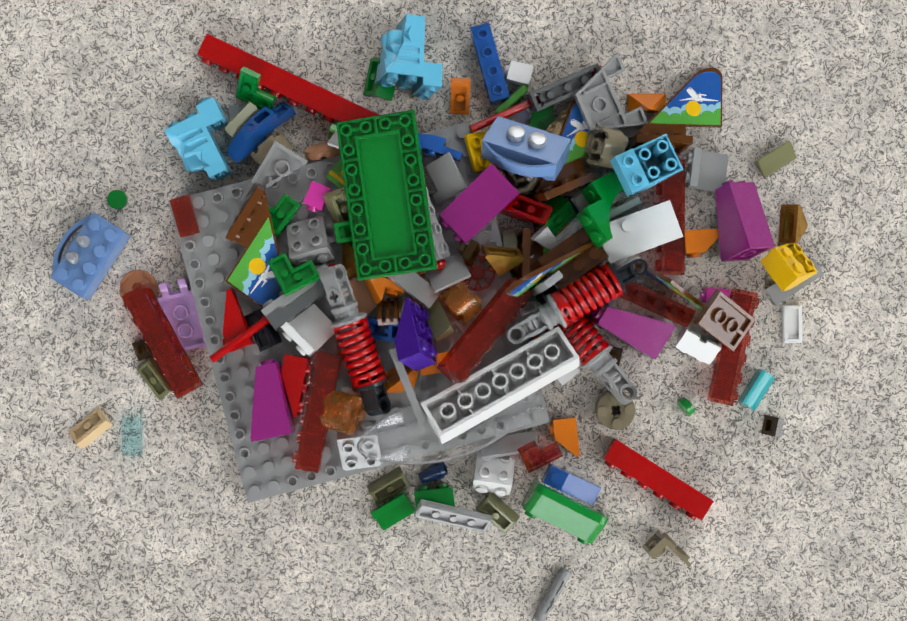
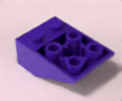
[395,298,437,371]

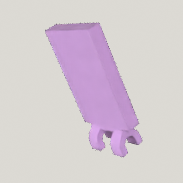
[157,277,206,354]

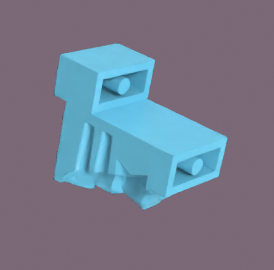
[375,14,443,100]
[164,97,233,182]
[610,134,684,197]

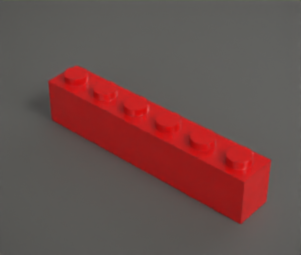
[602,438,714,521]

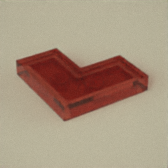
[517,440,563,473]

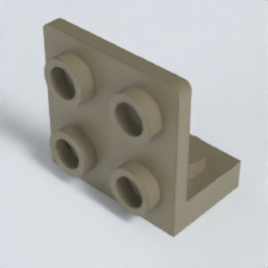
[642,531,692,567]

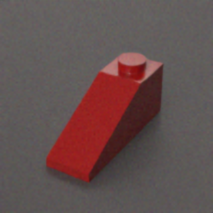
[500,194,553,225]
[222,288,255,352]

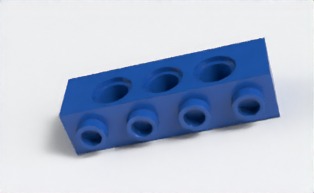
[470,22,510,105]

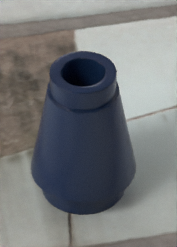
[418,460,448,484]

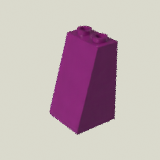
[439,164,519,244]
[715,180,775,262]
[588,304,676,360]
[250,359,295,442]

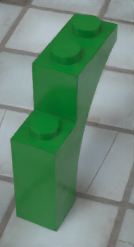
[576,171,624,249]

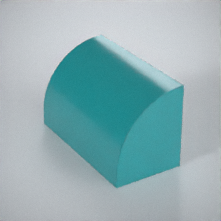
[738,369,775,411]

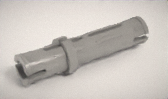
[533,567,572,621]

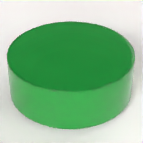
[107,190,128,210]
[677,397,695,416]

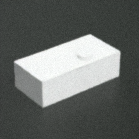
[602,200,683,263]

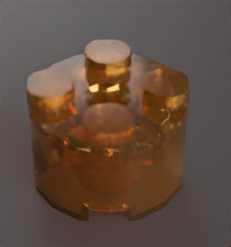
[438,281,482,326]
[320,391,366,435]

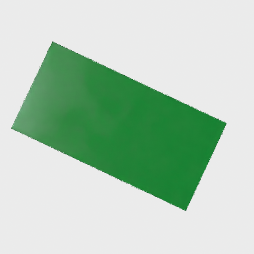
[336,109,438,281]

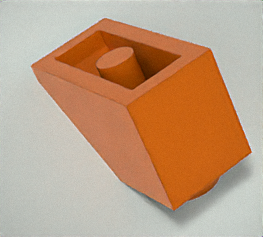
[682,229,719,258]
[549,417,580,457]

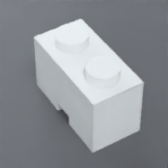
[676,321,722,365]

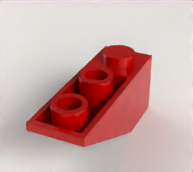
[281,354,312,417]

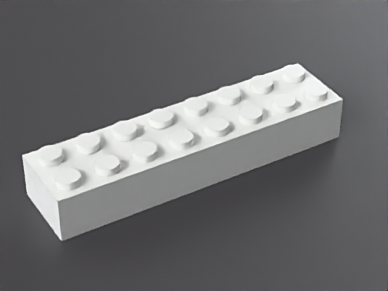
[421,326,580,444]

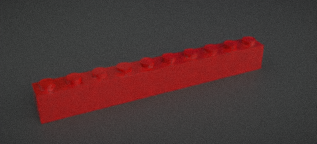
[197,34,379,123]

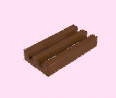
[378,298,398,325]

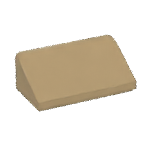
[69,407,113,449]

